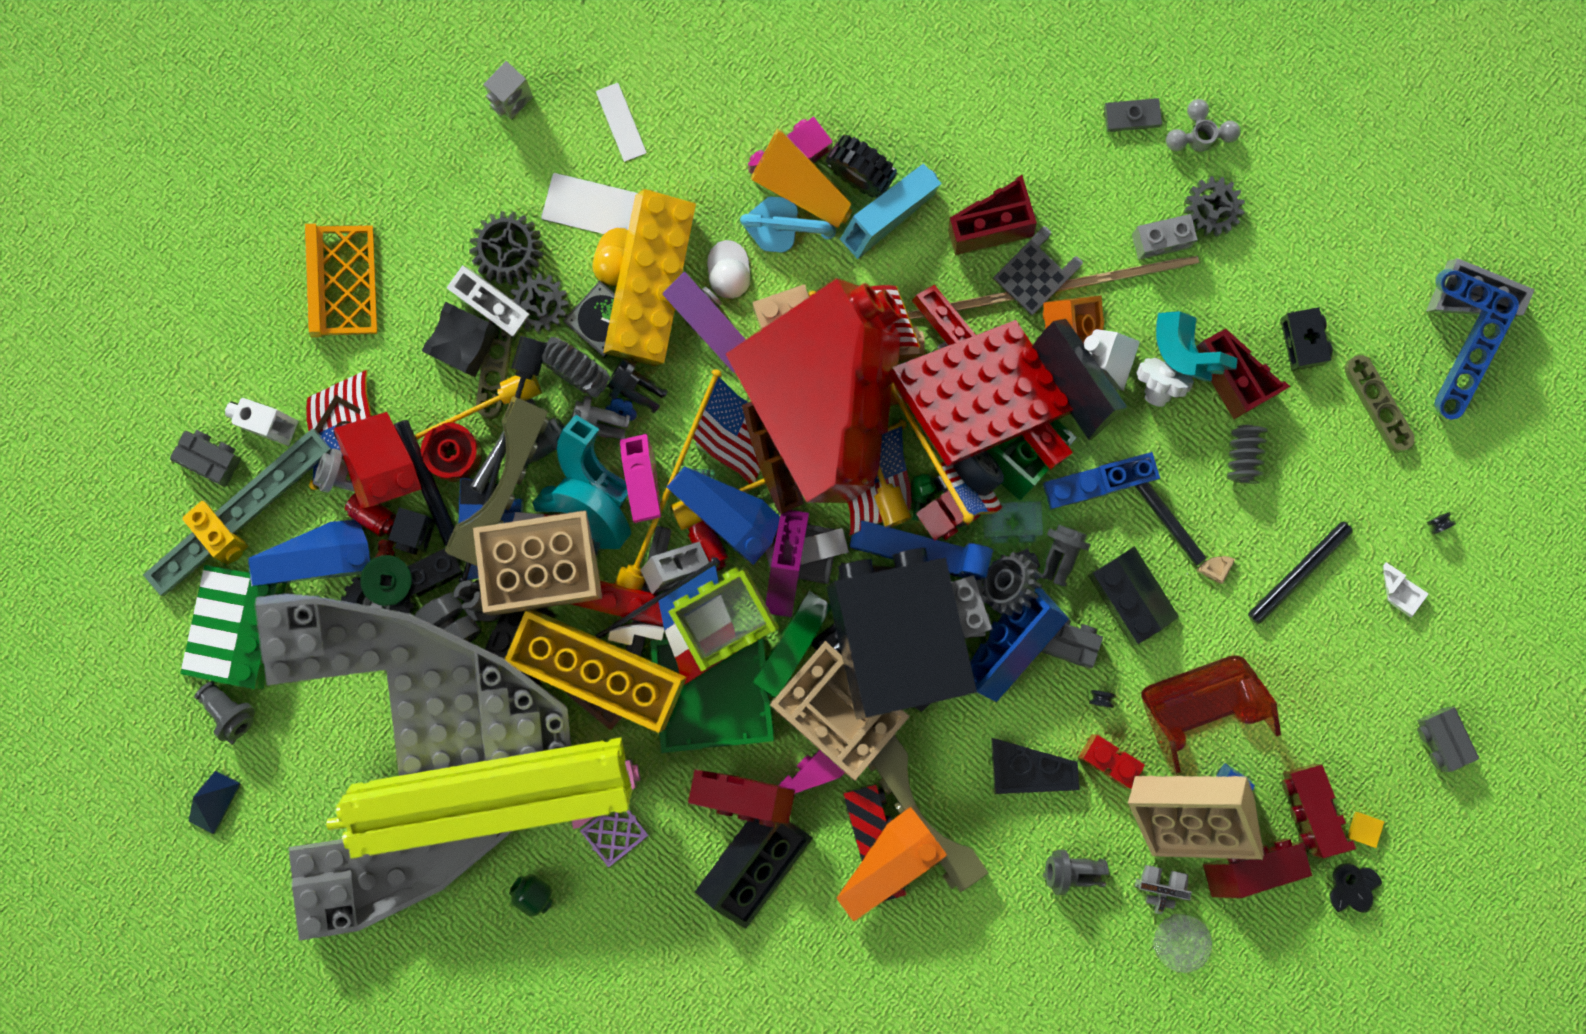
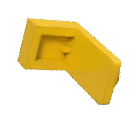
[182,501,249,565]

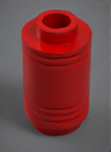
[345,493,396,537]
[688,521,729,571]

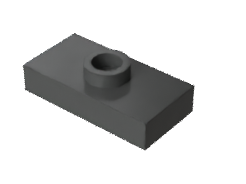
[1104,98,1162,132]

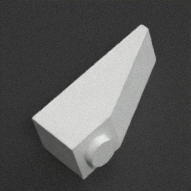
[447,265,530,337]

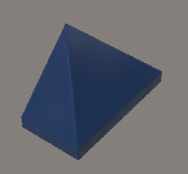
[188,771,241,834]

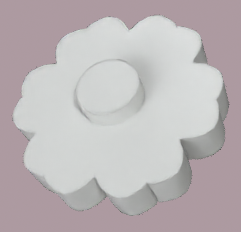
[1136,358,1194,407]

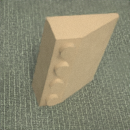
[473,511,602,616]
[1128,776,1264,859]

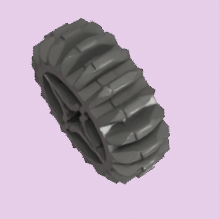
[469,211,544,285]
[541,337,610,397]

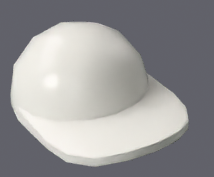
[707,240,750,299]

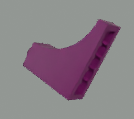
[766,510,809,618]

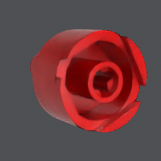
[421,422,482,482]

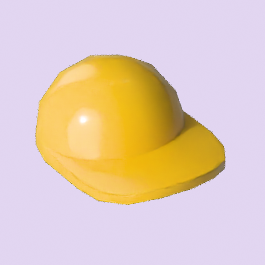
[592,228,628,286]

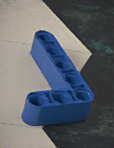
[1434,269,1519,420]
[849,520,993,580]

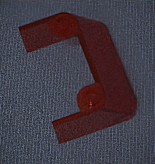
[1141,655,1281,774]

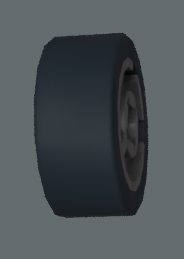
[953,451,1004,496]

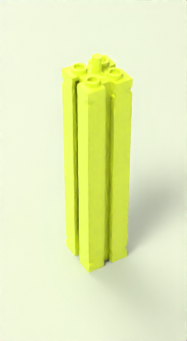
[326,737,632,859]

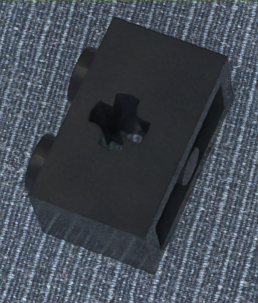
[1280,307,1333,371]

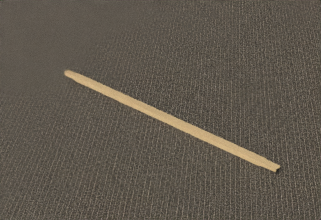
[907,256,1200,319]

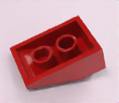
[333,412,421,508]

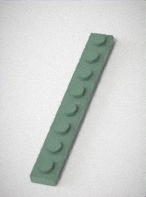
[143,429,332,596]

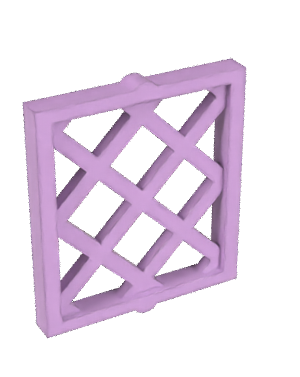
[580,809,649,868]

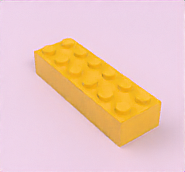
[603,189,696,366]
[505,610,687,733]

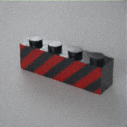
[843,784,910,902]

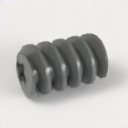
[1227,425,1268,484]

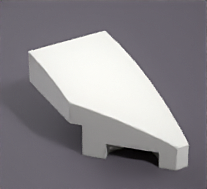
[1382,563,1428,618]
[608,622,664,645]

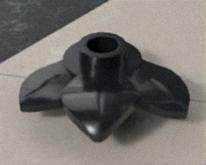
[1330,863,1382,913]

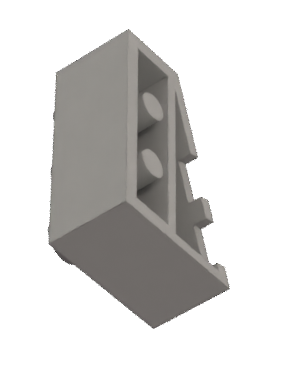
[1426,258,1535,317]

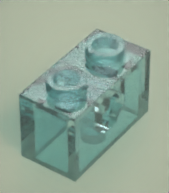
[983,501,1043,544]

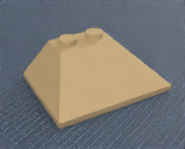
[770,641,910,781]

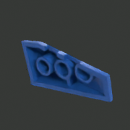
[666,466,780,565]
[248,520,370,586]

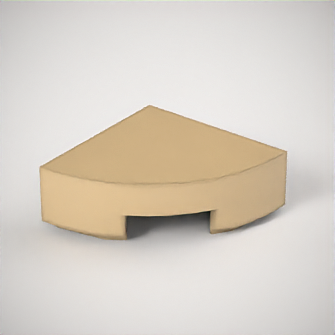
[1196,556,1235,584]

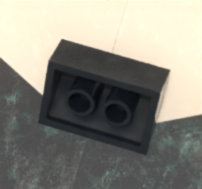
[1088,546,1179,645]

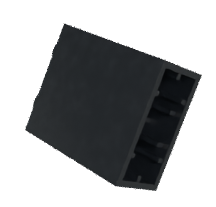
[826,547,977,720]

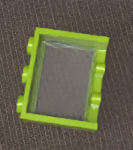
[668,567,780,671]

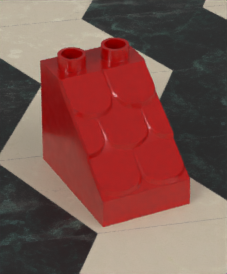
[725,278,902,503]

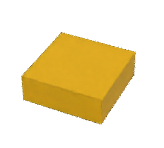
[1347,812,1385,848]

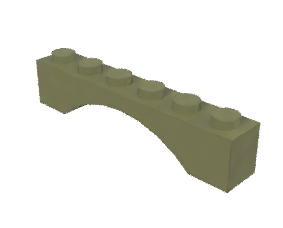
[445,396,549,566]
[868,735,989,892]

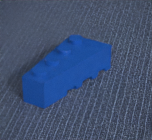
[970,588,1069,702]

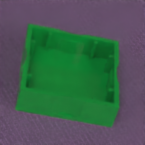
[650,630,774,753]

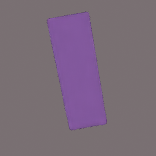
[663,272,746,373]

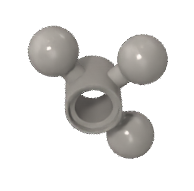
[1166,99,1241,152]

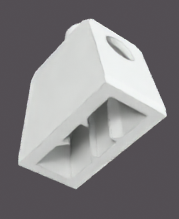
[1084,329,1140,390]
[225,398,299,446]

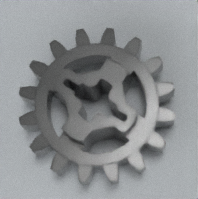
[1184,176,1245,237]
[511,273,570,334]

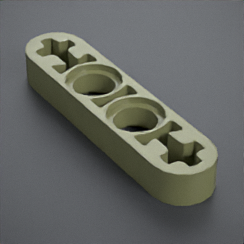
[476,319,513,419]
[1344,355,1415,452]

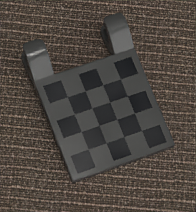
[993,226,1083,316]

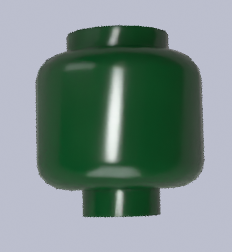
[509,874,553,917]

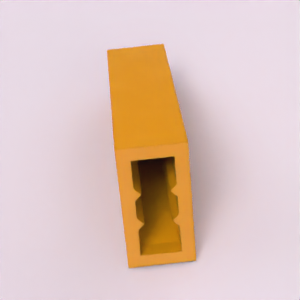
[751,128,852,228]

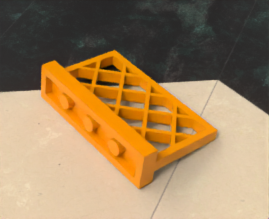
[305,224,377,337]

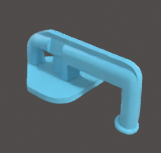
[740,197,836,253]

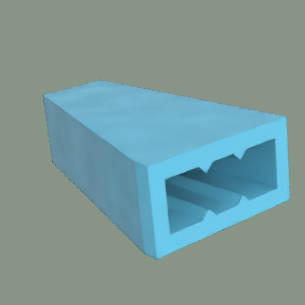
[840,163,942,259]

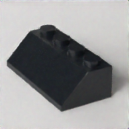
[695,818,813,929]

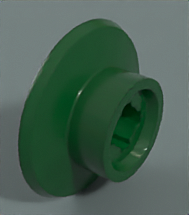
[360,555,411,606]

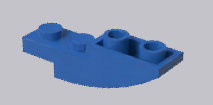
[1043,452,1160,510]

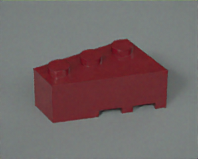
[948,175,1037,255]
[1196,328,1291,420]
[688,769,795,827]
[1203,838,1312,898]

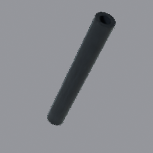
[1135,482,1207,566]

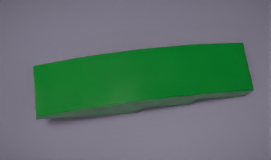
[752,590,831,698]

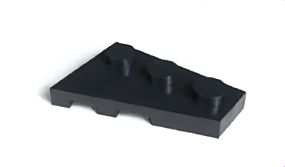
[991,738,1079,794]

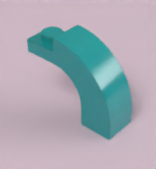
[1156,311,1237,381]
[557,415,628,508]
[532,478,632,549]

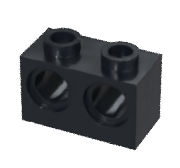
[388,507,435,555]
[407,548,465,598]

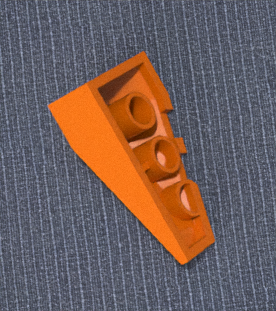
[1043,295,1104,344]
[836,807,947,922]

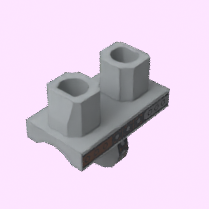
[1135,865,1192,915]

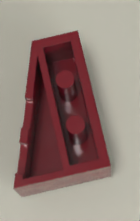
[1282,764,1356,858]

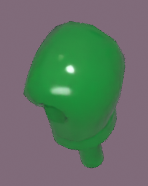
[911,473,935,521]

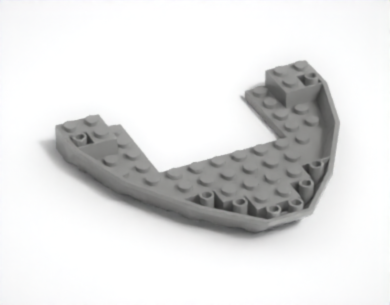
[255,594,571,941]

